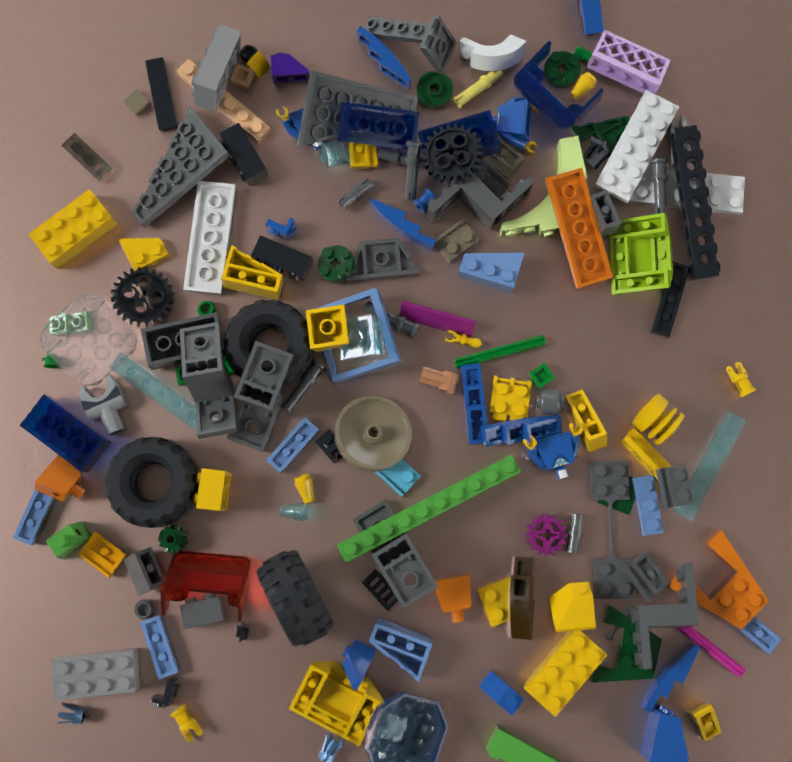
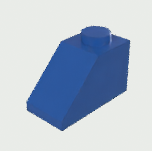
[342,639,376,691]
[479,671,525,716]

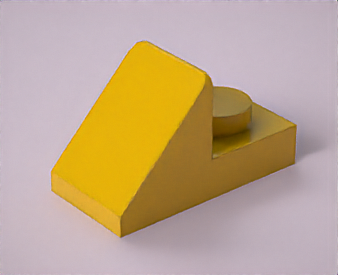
[688,703,722,742]

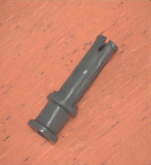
[404,140,423,200]
[650,158,668,216]
[363,301,420,339]
[281,359,327,414]

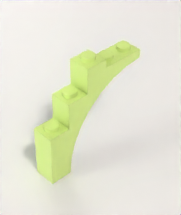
[499,136,587,238]

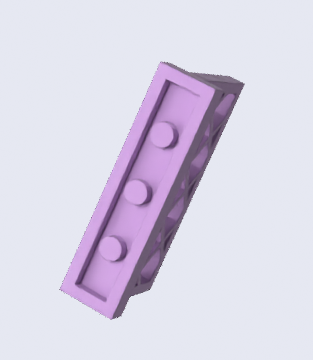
[587,30,671,94]

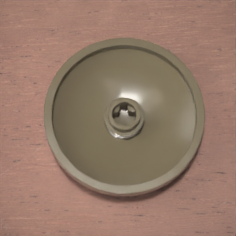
[334,395,412,472]

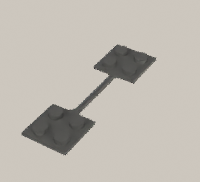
[589,461,634,599]

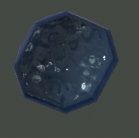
[364,692,448,762]

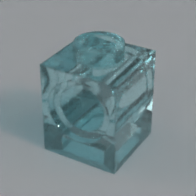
[319,139,348,168]

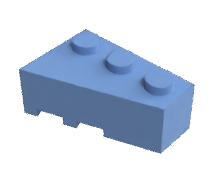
[458,252,525,293]
[369,617,433,682]

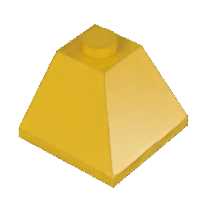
[549,582,596,632]

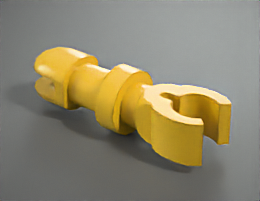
[445,330,482,348]

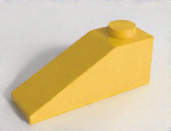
[565,389,607,453]

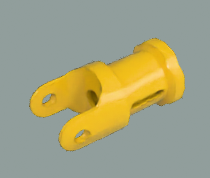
[726,362,756,397]
[170,704,203,743]

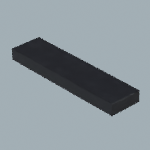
[145,57,178,131]
[650,261,690,338]

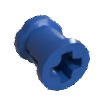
[413,189,437,214]

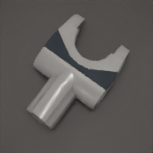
[79,374,127,436]

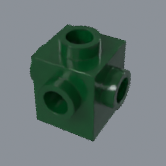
[158,524,189,554]

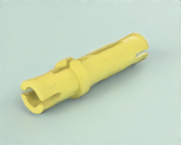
[454,70,503,108]

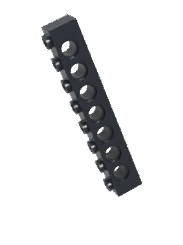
[669,125,721,281]

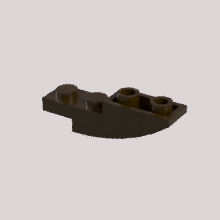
[510,557,536,640]

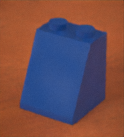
[640,704,689,762]

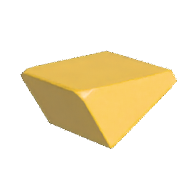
[247,51,270,79]

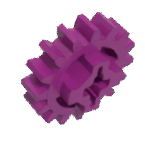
[524,513,568,556]

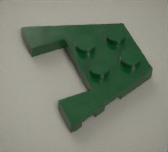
[570,116,630,176]
[590,605,662,683]

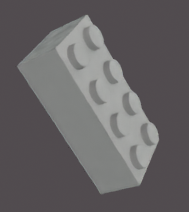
[191,24,241,112]
[52,648,141,701]

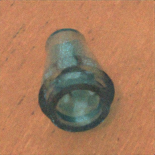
[279,502,309,521]

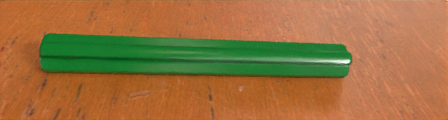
[454,335,546,369]

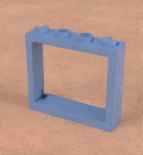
[315,288,402,384]

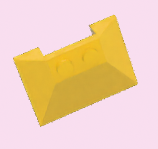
[289,661,384,746]

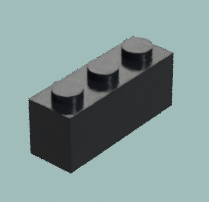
[219,122,268,186]
[251,235,314,282]

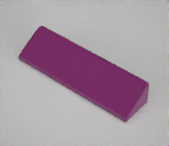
[399,301,476,337]

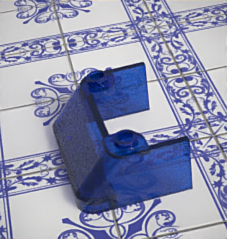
[513,41,604,130]

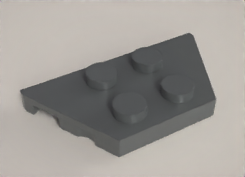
[347,238,419,282]

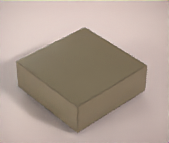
[123,89,150,116]

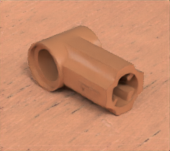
[419,366,460,394]

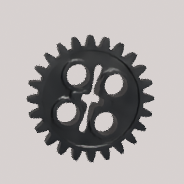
[421,123,484,185]
[111,266,174,327]

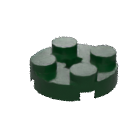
[543,51,581,89]
[416,71,453,110]
[318,245,355,283]

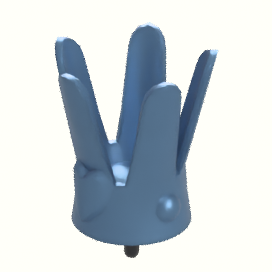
[58,702,90,725]
[318,734,344,762]

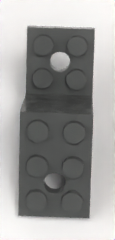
[427,171,534,231]
[180,322,238,439]
[227,341,294,452]
[353,500,438,609]
[631,562,699,670]

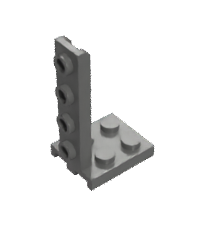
[364,15,456,74]

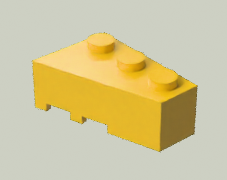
[221,245,283,300]

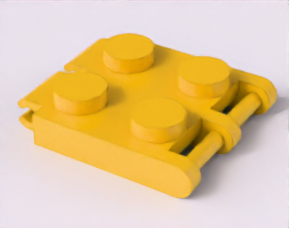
[489,375,532,422]

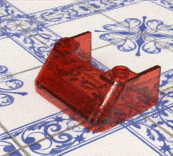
[160,551,251,622]

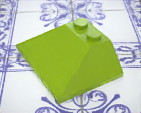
[609,213,673,295]

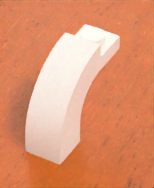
[459,34,526,71]

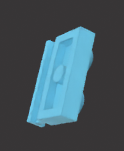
[374,459,421,497]

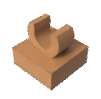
[230,64,255,89]

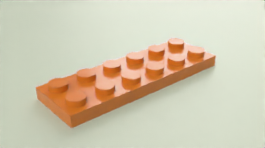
[545,168,613,289]

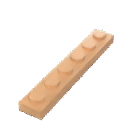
[176,59,270,143]

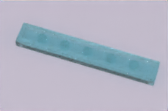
[109,353,213,431]
[673,411,746,521]

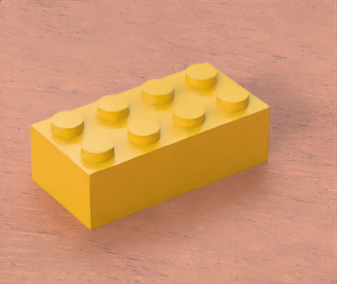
[28,189,117,269]
[522,630,607,717]

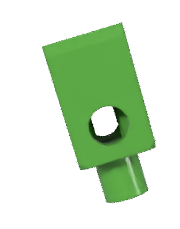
[46,521,92,559]

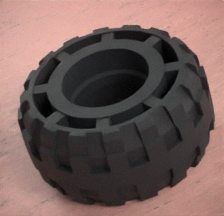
[224,299,313,387]
[104,437,198,528]
[256,550,334,647]

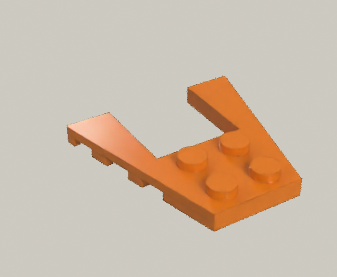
[667,531,769,630]

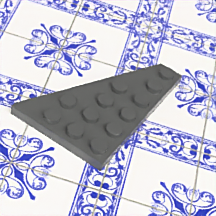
[297,71,418,146]
[132,106,230,228]

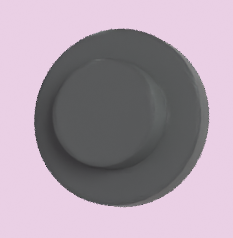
[135,599,155,620]

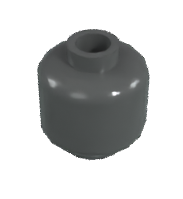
[537,390,565,415]

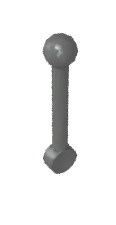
[605,606,634,641]

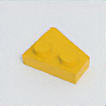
[119,238,170,272]
[477,576,511,627]

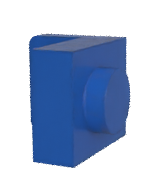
[265,218,297,240]

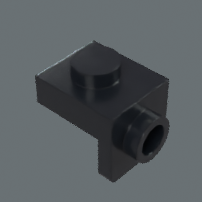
[583,136,610,170]
[315,429,343,464]
[150,677,181,708]

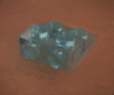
[340,314,385,360]

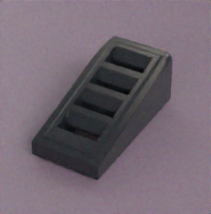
[362,569,400,612]

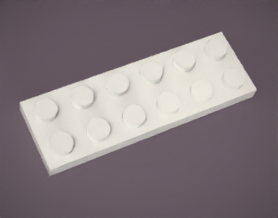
[594,90,679,203]
[629,167,745,215]
[183,181,236,295]

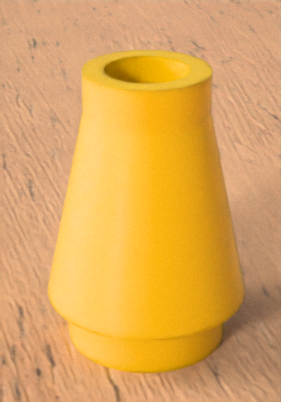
[570,72,597,100]
[294,473,315,504]

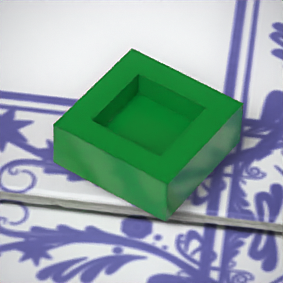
[528,363,555,389]

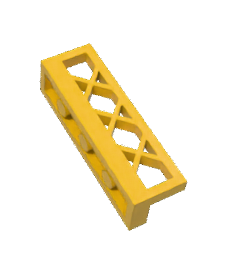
[619,428,672,482]

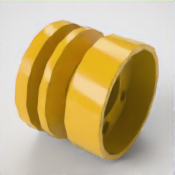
[632,393,685,445]

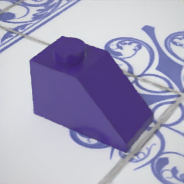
[270,53,310,84]

